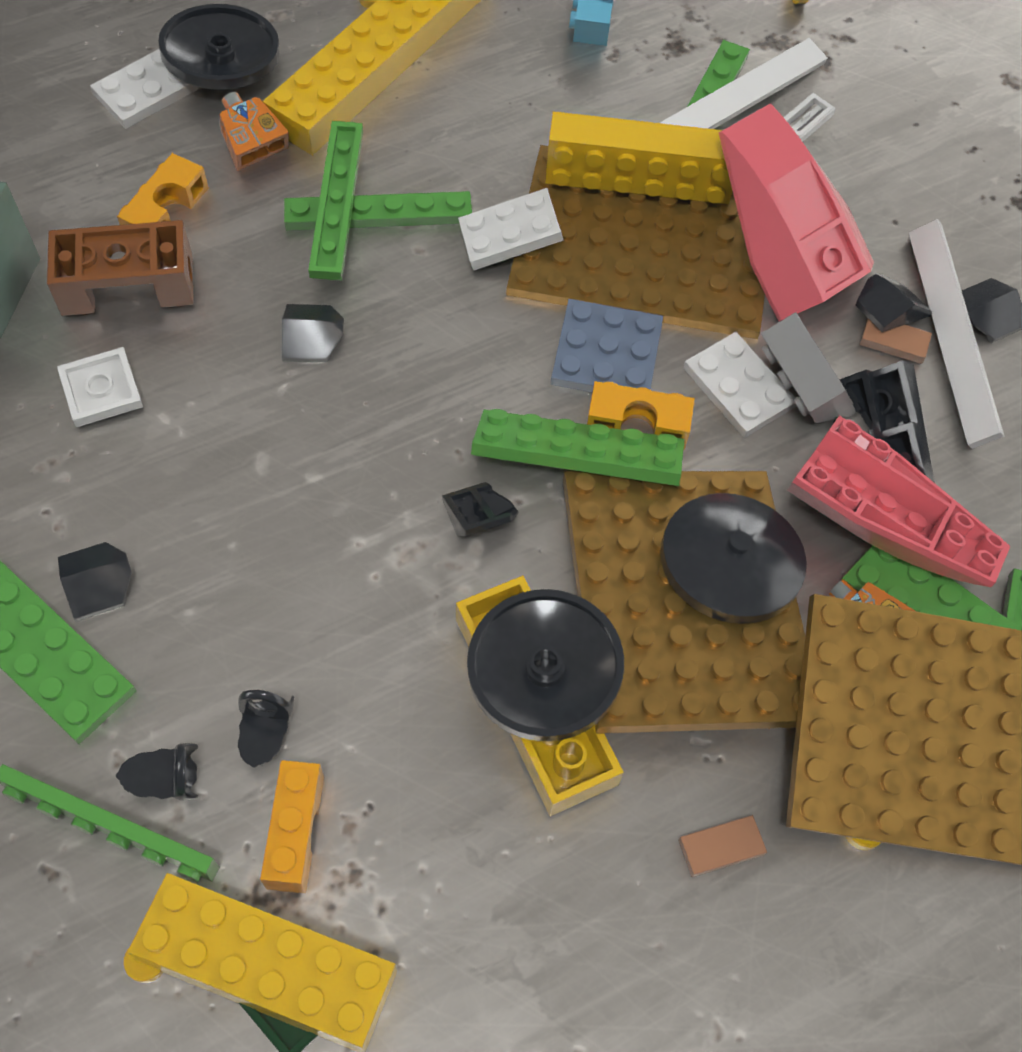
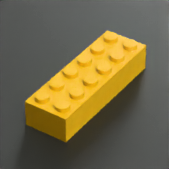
[545,111,733,204]
[456,575,624,817]
[127,873,397,1052]

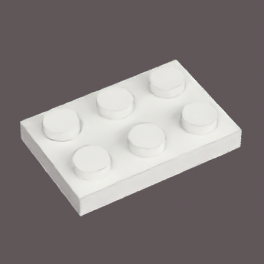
[90,49,200,129]
[458,188,564,271]
[683,332,796,439]

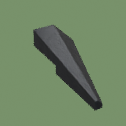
[839,360,935,483]

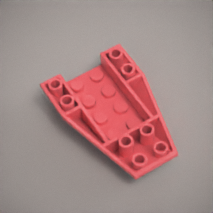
[719,103,874,322]
[787,415,1010,587]

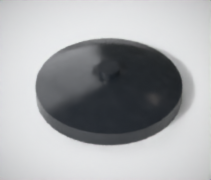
[158,4,279,89]
[660,493,807,624]
[467,589,624,741]

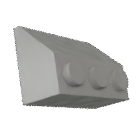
[761,312,856,423]

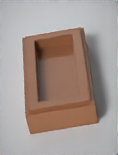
[859,318,932,364]
[678,815,767,878]

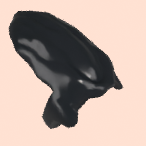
[238,690,294,768]
[116,743,198,800]

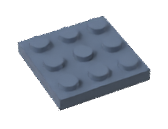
[551,299,663,393]

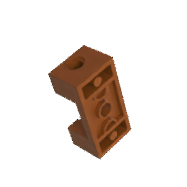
[47,220,194,316]

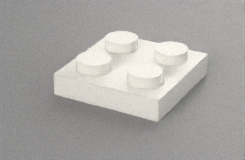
[57,347,143,428]

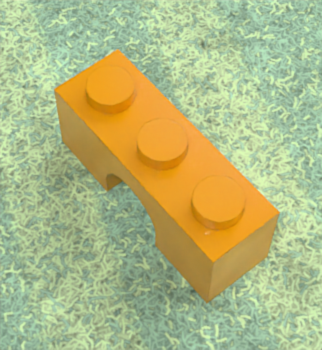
[117,153,209,225]
[587,381,695,450]
[260,760,324,894]

